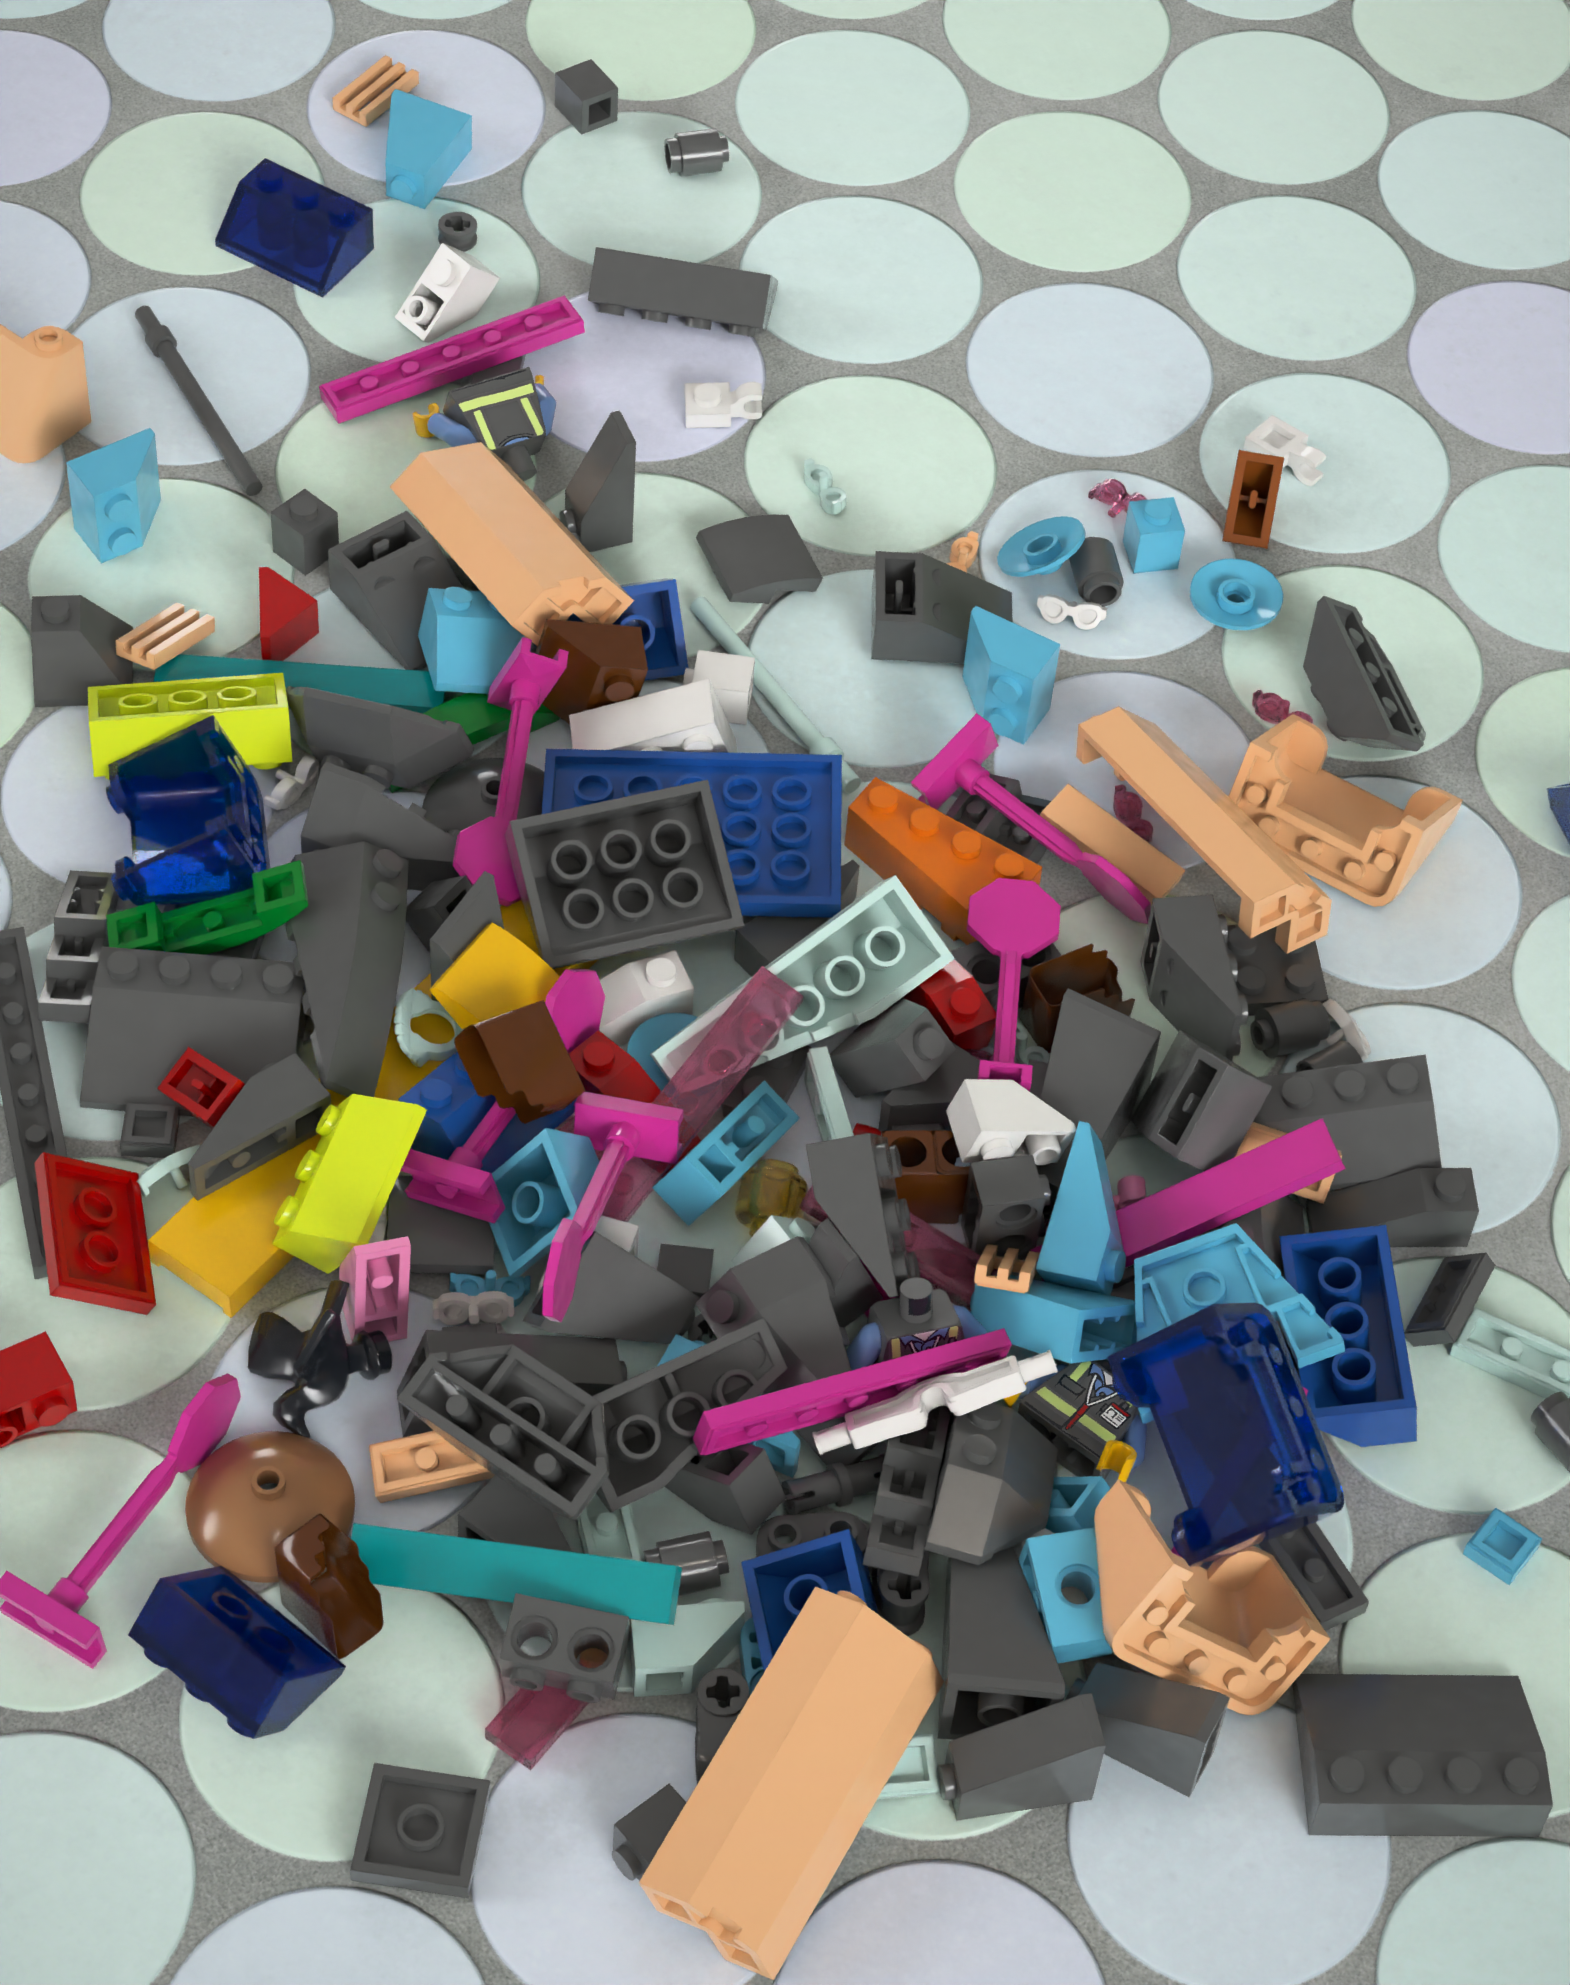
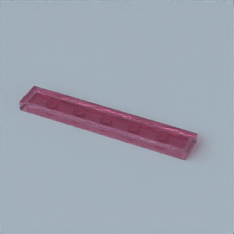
[602,966,804,1222]

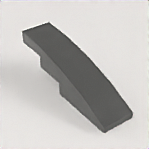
[38,870,121,1023]
[862,1406,950,1577]

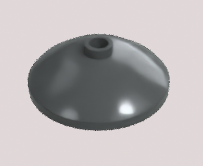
[422,758,544,832]

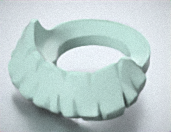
[394,988,464,1068]

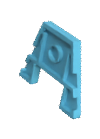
[1134,1223,1345,1424]

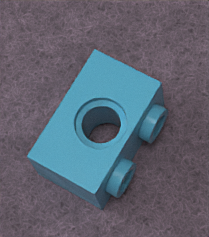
[1019,1527,1113,1664]

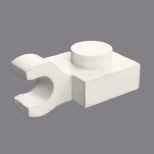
[684,382,762,428]
[1243,415,1326,486]

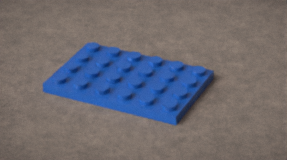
[542,749,842,918]

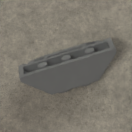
[1303,596,1426,751]
[286,686,475,789]
[397,1344,610,1521]
[924,1402,1058,1565]

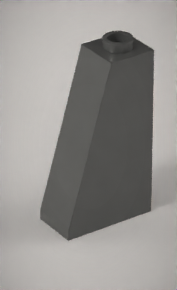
[397,1330,627,1437]

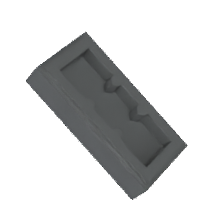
[1404,1252,1496,1347]

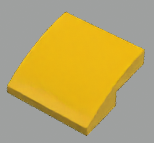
[429,922,560,1029]

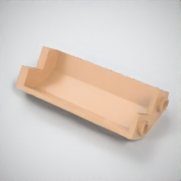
[390,442,634,646]
[1076,706,1332,954]
[639,1587,944,1980]

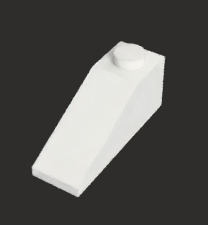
[599,950,694,1046]

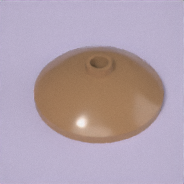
[185,1431,355,1583]

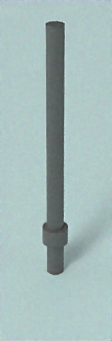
[135,306,263,496]

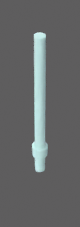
[690,597,861,793]

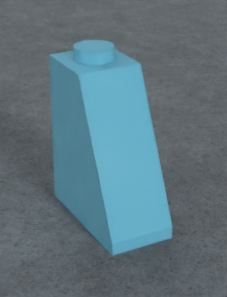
[385,89,472,209]
[970,1275,1137,1364]

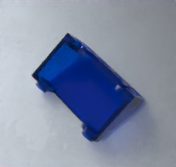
[106,715,270,906]
[1107,1303,1344,1567]

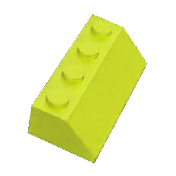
[88,673,293,781]

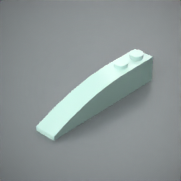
[650,875,955,1097]

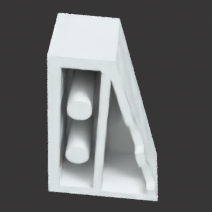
[569,678,737,753]

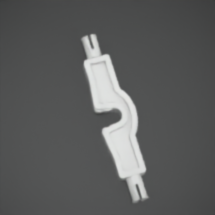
[812,1350,1058,1455]

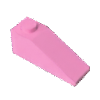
[339,1236,411,1342]

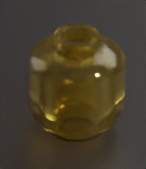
[735,1159,809,1237]

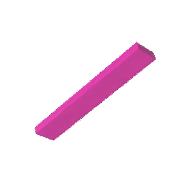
[319,295,585,424]
[1031,1118,1345,1282]
[693,1328,1012,1456]

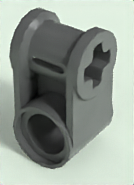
[868,1527,930,1636]
[695,1668,750,1784]

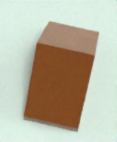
[1222,450,1284,549]

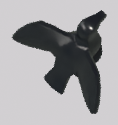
[248,1280,392,1438]

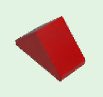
[259,567,319,661]
[157,1047,245,1129]

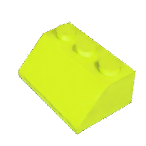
[272,1094,427,1274]

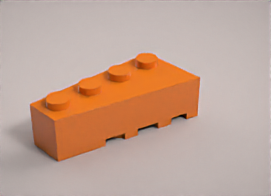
[844,777,1043,945]

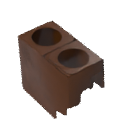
[1019,943,1135,1053]
[454,1000,585,1124]
[881,1130,970,1224]
[275,1513,384,1660]

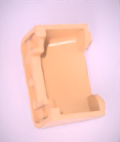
[0,324,91,463]
[1228,714,1463,907]
[1094,1479,1330,1715]

